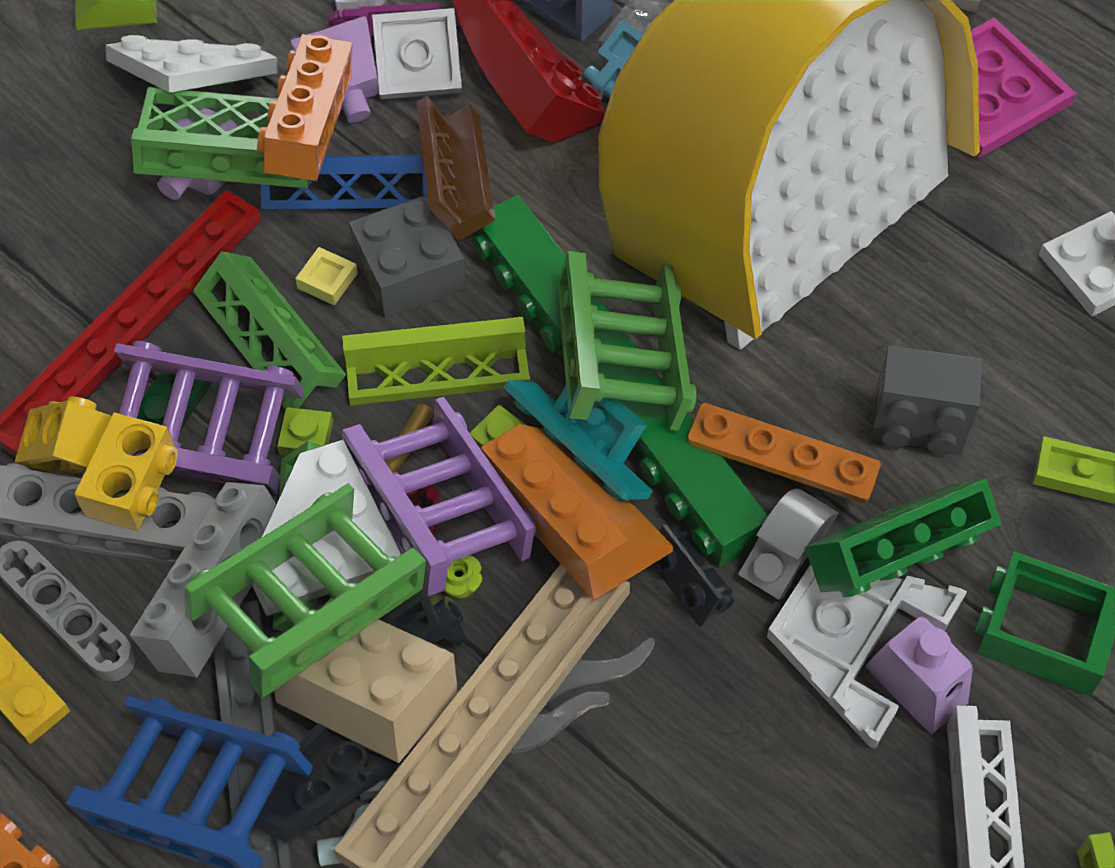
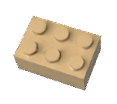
[274,598,458,763]

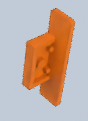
[687,403,881,504]

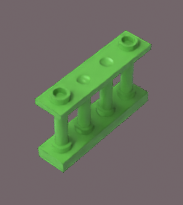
[557,251,696,431]
[184,483,426,698]

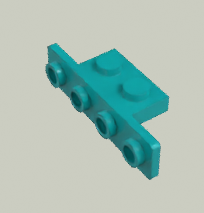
[504,380,653,501]

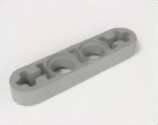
[0,540,135,682]

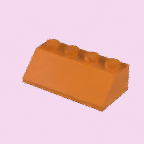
[480,424,673,601]

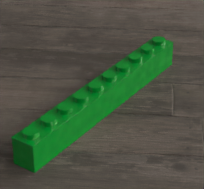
[471,195,768,568]

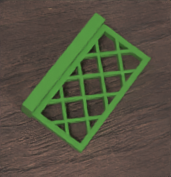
[131,87,309,188]

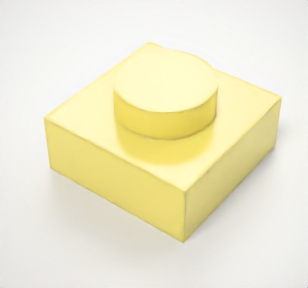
[295,247,358,305]

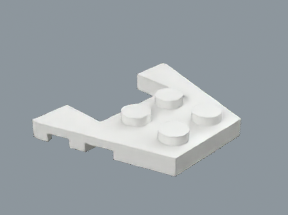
[767,564,967,749]

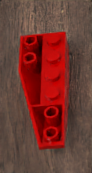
[453,0,606,143]

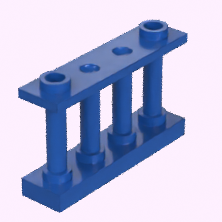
[65,696,313,868]

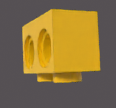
[14,397,112,474]
[74,412,178,531]

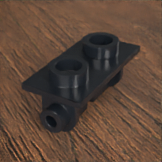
[652,524,735,627]

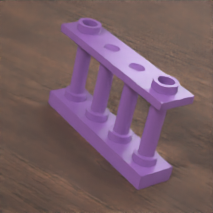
[114,341,304,495]
[342,397,536,597]

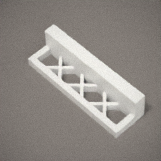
[947,705,1024,868]

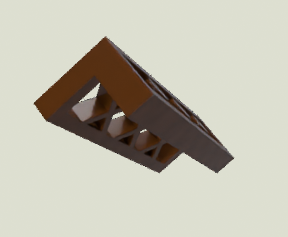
[417,96,496,241]

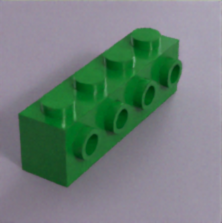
[805,479,1002,598]

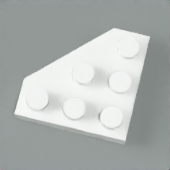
[106,35,277,93]
[251,440,402,616]

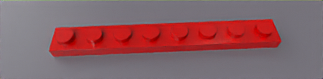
[0,190,261,458]

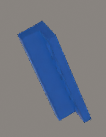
[260,155,428,209]

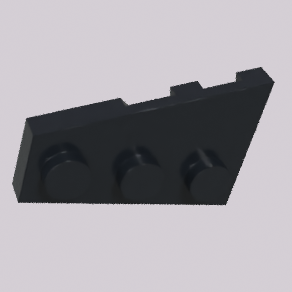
[253,723,419,843]

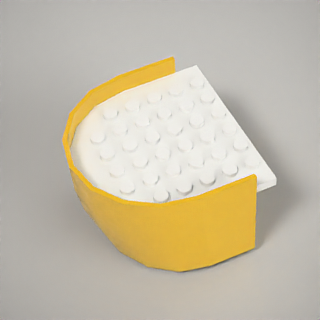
[598,0,980,350]

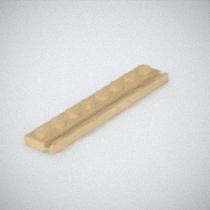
[334,564,630,868]

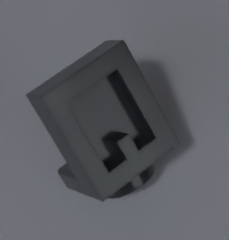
[380,589,466,646]

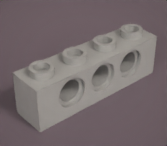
[130,482,277,677]

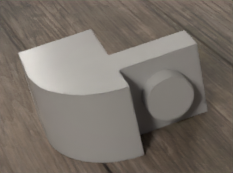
[738,488,839,600]

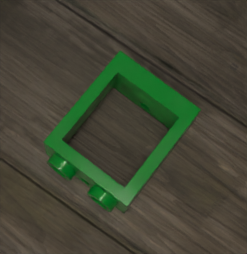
[974,551,1115,696]

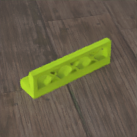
[342,317,530,406]

